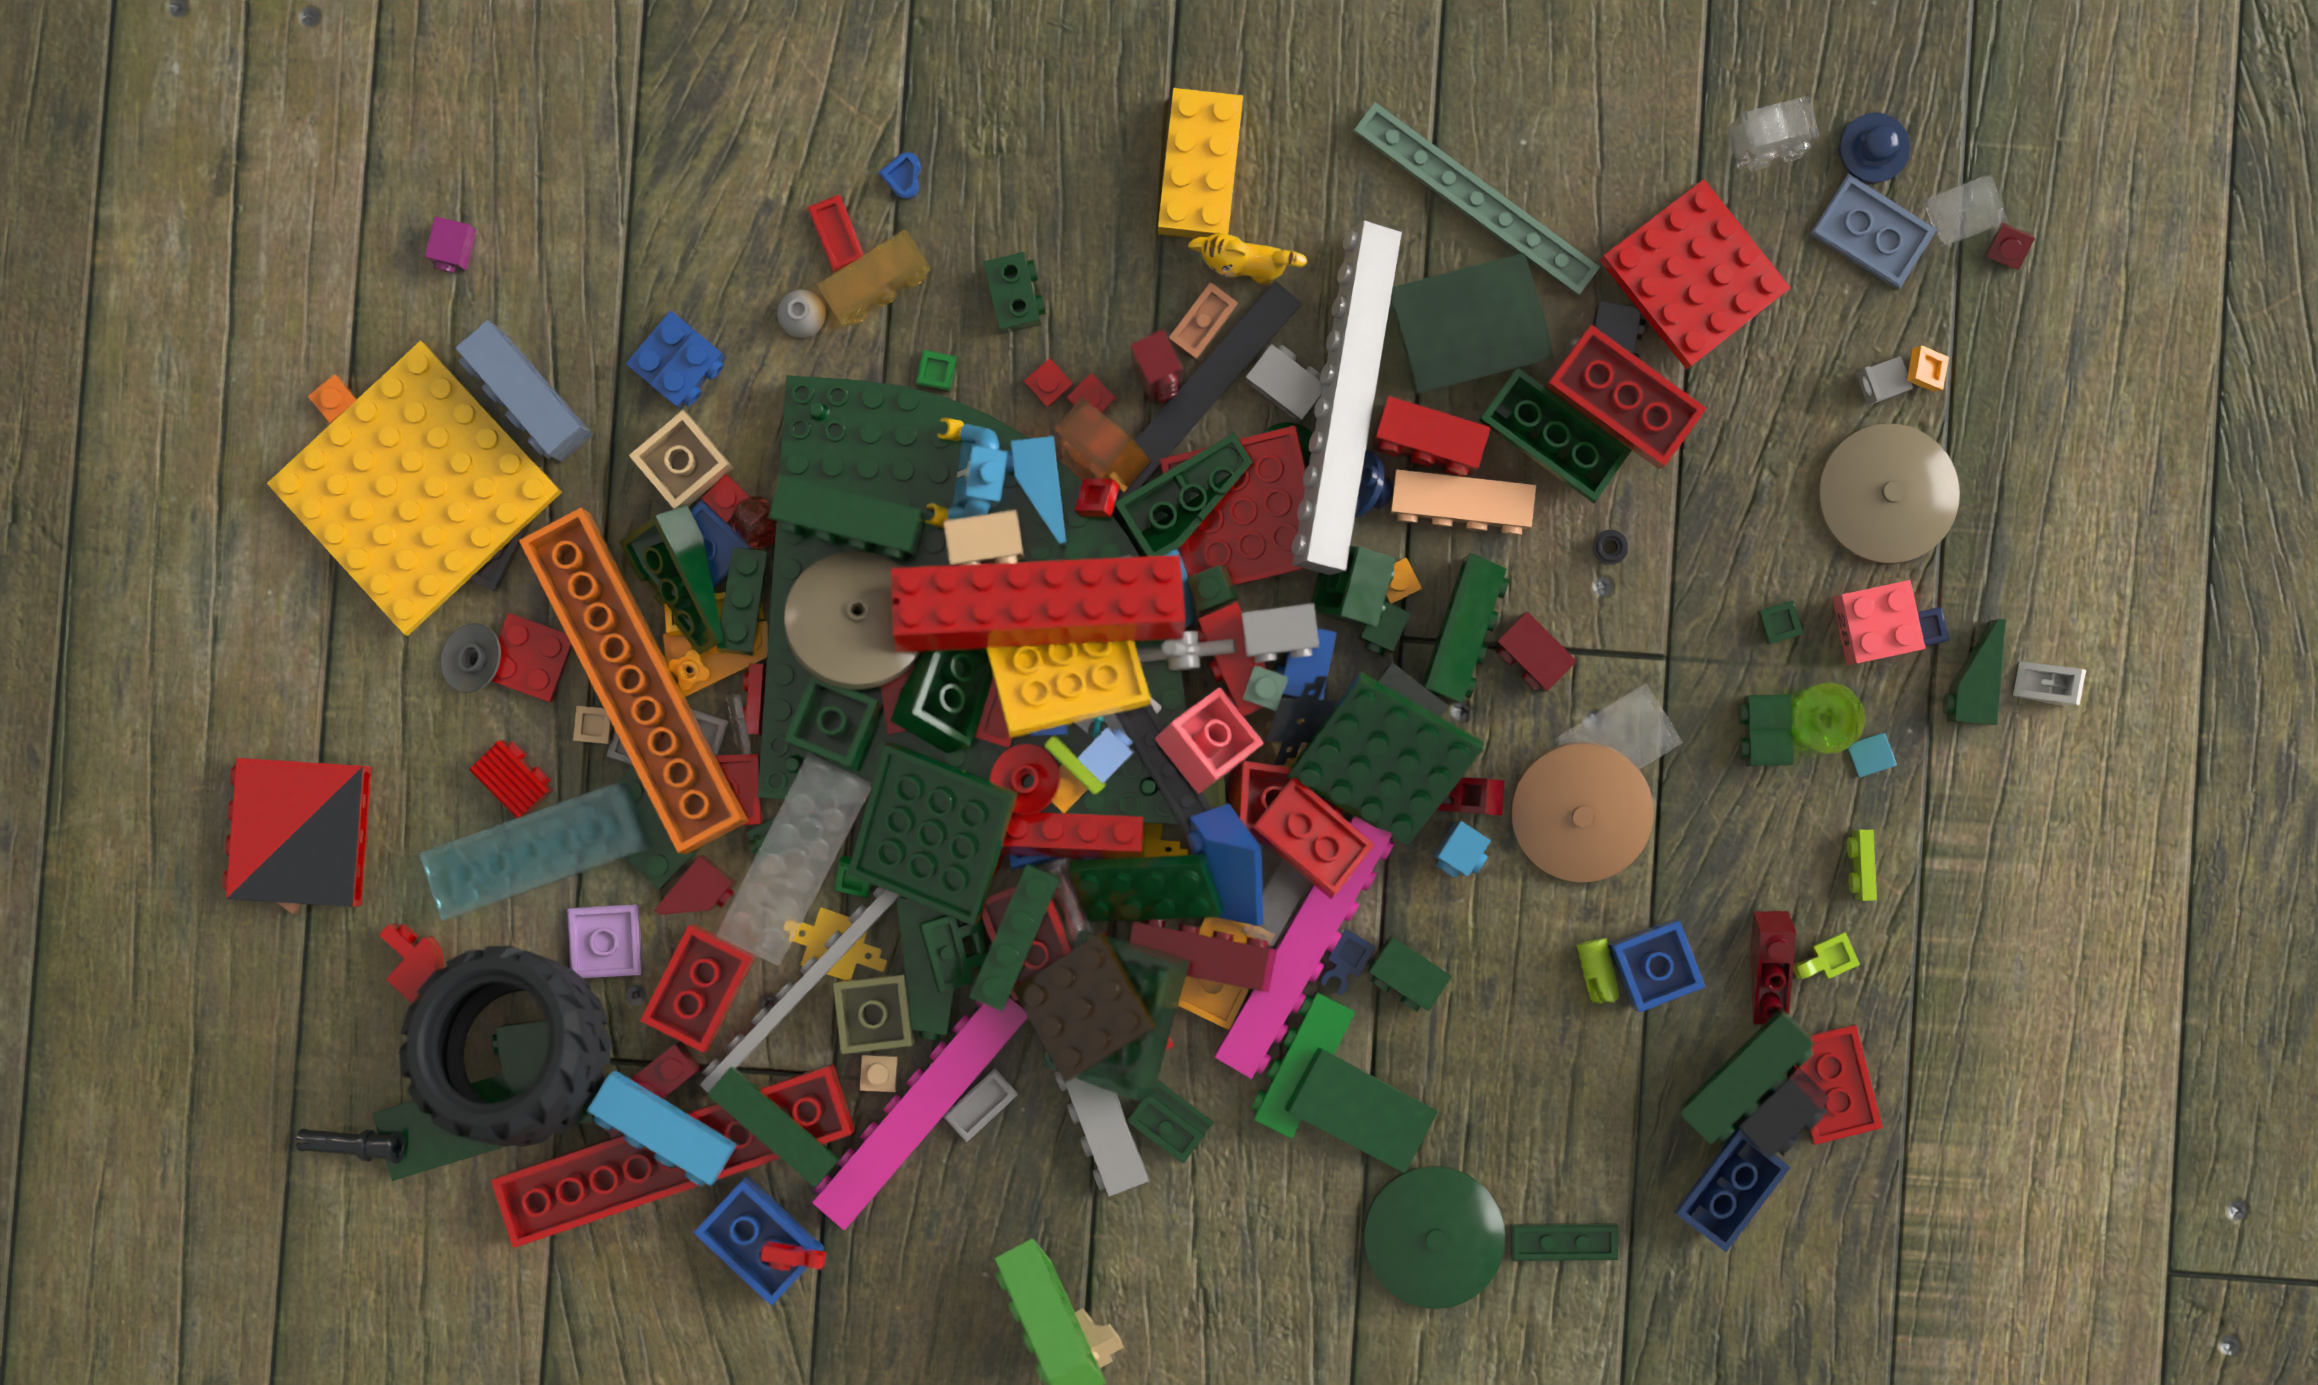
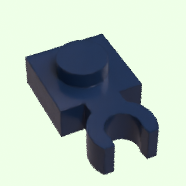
[1320,929,1376,995]

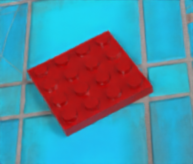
[1599,179,1791,370]
[1160,426,1306,596]

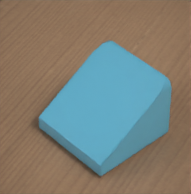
[1847,733,1897,778]

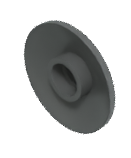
[441,623,501,693]

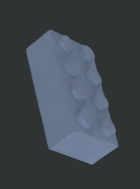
[456,320,593,462]

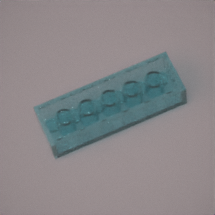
[419,783,649,921]

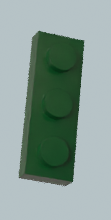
[717,547,769,656]

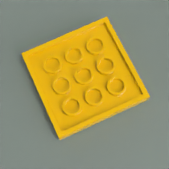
[986,641,1151,737]

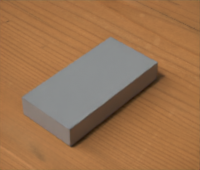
[943,1068,1019,1142]

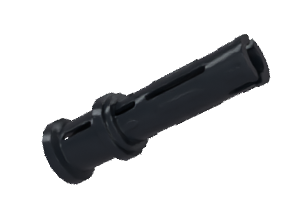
[296,1129,406,1164]

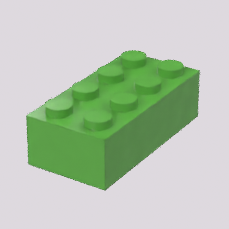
[995,1238,1106,1385]

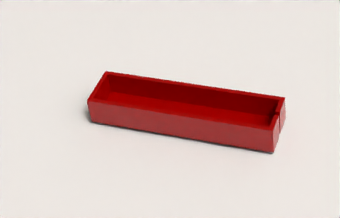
[891,555,1185,652]

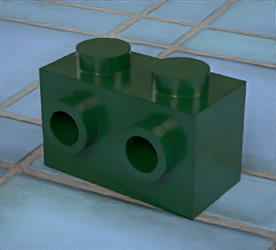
[983,252,1046,335]
[1367,935,1452,1012]

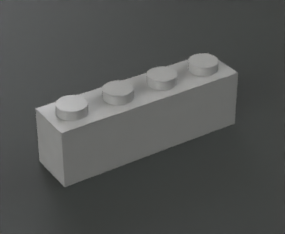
[1054,1060,1149,1197]

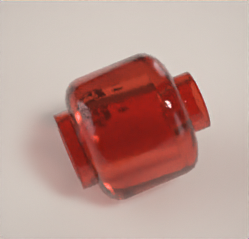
[731,496,776,548]

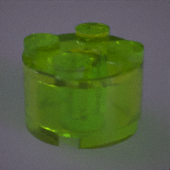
[1792,683,1866,754]

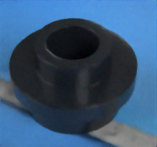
[1593,530,1628,565]

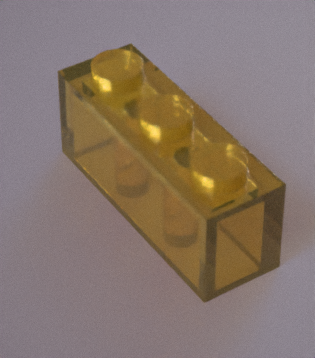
[817,229,931,326]

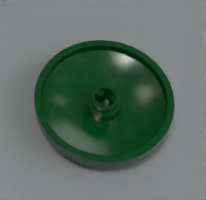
[1363,1165,1505,1309]

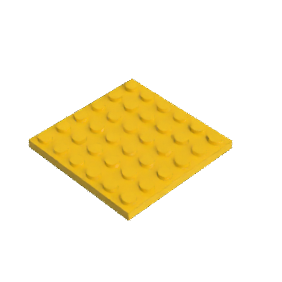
[267,340,562,636]

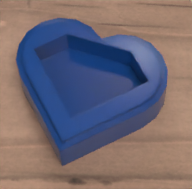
[878,152,921,200]

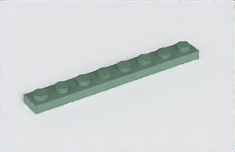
[1354,102,1600,297]

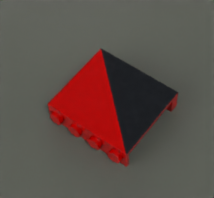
[222,758,372,907]

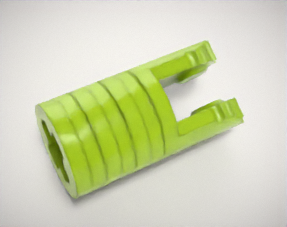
[1576,938,1619,1004]

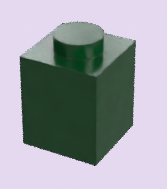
[1187,565,1239,612]
[1359,601,1411,656]

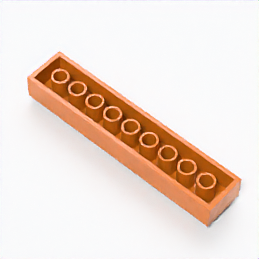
[519,507,749,855]

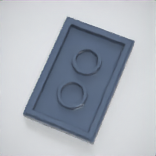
[1809,174,1937,290]

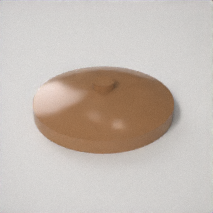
[1511,742,1654,882]

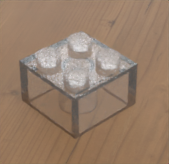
[1728,96,1820,171]

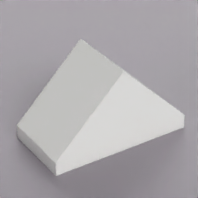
[2013,661,2086,706]

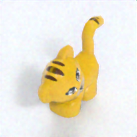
[1188,233,1307,285]

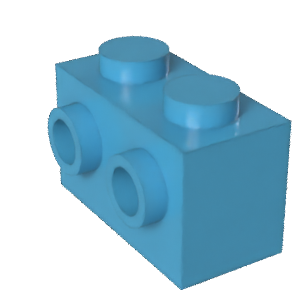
[1432,821,1491,878]

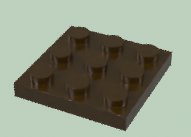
[1013,934,1156,1082]

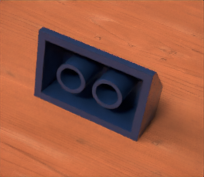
[1674,1127,1791,1252]

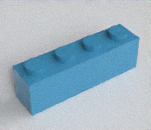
[588,1071,738,1186]

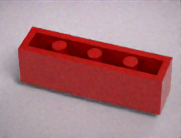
[1001,812,1145,859]

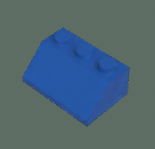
[1187,803,1264,926]

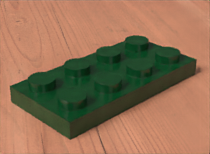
[1068,854,1223,922]

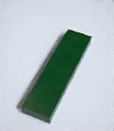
[707,1066,839,1187]

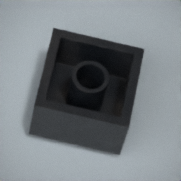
[1739,1068,1830,1158]

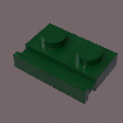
[1127,1079,1214,1164]

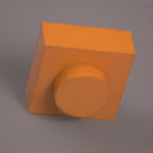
[308,374,357,423]

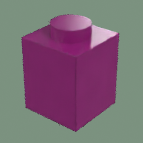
[425,216,476,274]

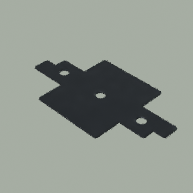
[1265,676,1336,765]

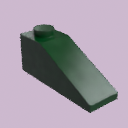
[1943,619,2006,726]

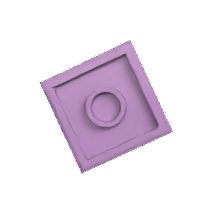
[567,904,643,978]

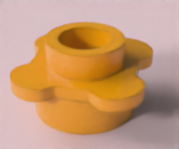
[668,649,710,690]

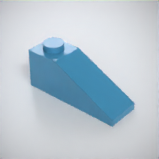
[1006,436,1066,547]

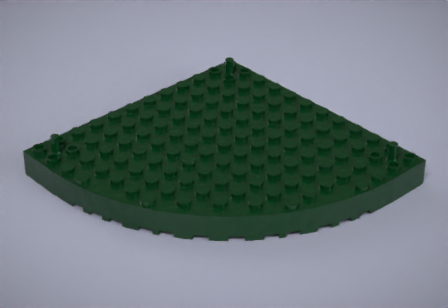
[758,375,1186,824]

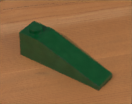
[1112,433,1253,557]
[619,505,724,655]

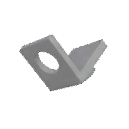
[1855,356,1913,405]

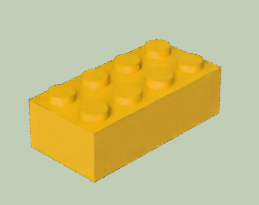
[1158,88,1243,238]

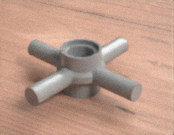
[1136,631,1237,671]

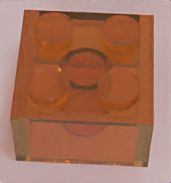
[1054,398,1151,493]

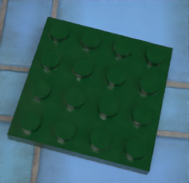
[1287,672,1484,846]
[848,742,1018,926]

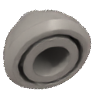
[777,289,826,338]

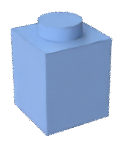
[1077,727,1134,783]

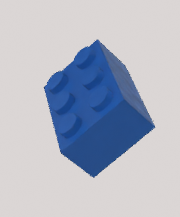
[694,1176,825,1306]

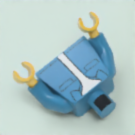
[924,418,1007,529]

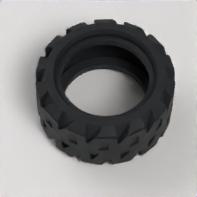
[399,946,611,1147]

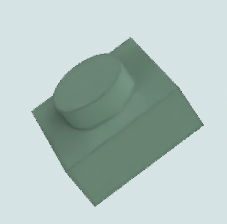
[1243,665,1289,711]

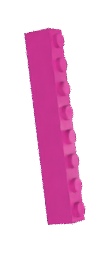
[1214,815,1395,1079]
[813,994,1028,1231]

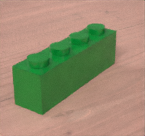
[1251,991,1355,1139]

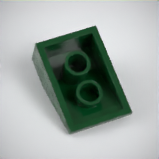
[890,648,994,753]

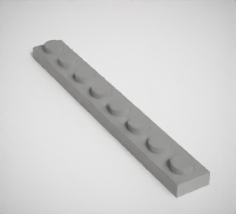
[700,887,900,1093]

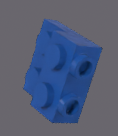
[626,311,726,410]

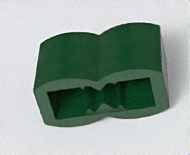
[1738,694,1794,767]

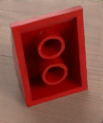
[1229,761,1342,844]

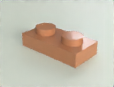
[1169,282,1238,360]

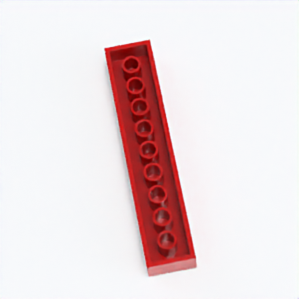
[491,1063,855,1248]

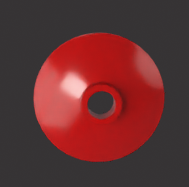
[990,744,1060,815]

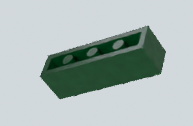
[969,864,1061,1011]

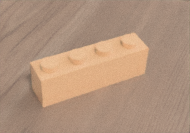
[1389,469,1536,535]

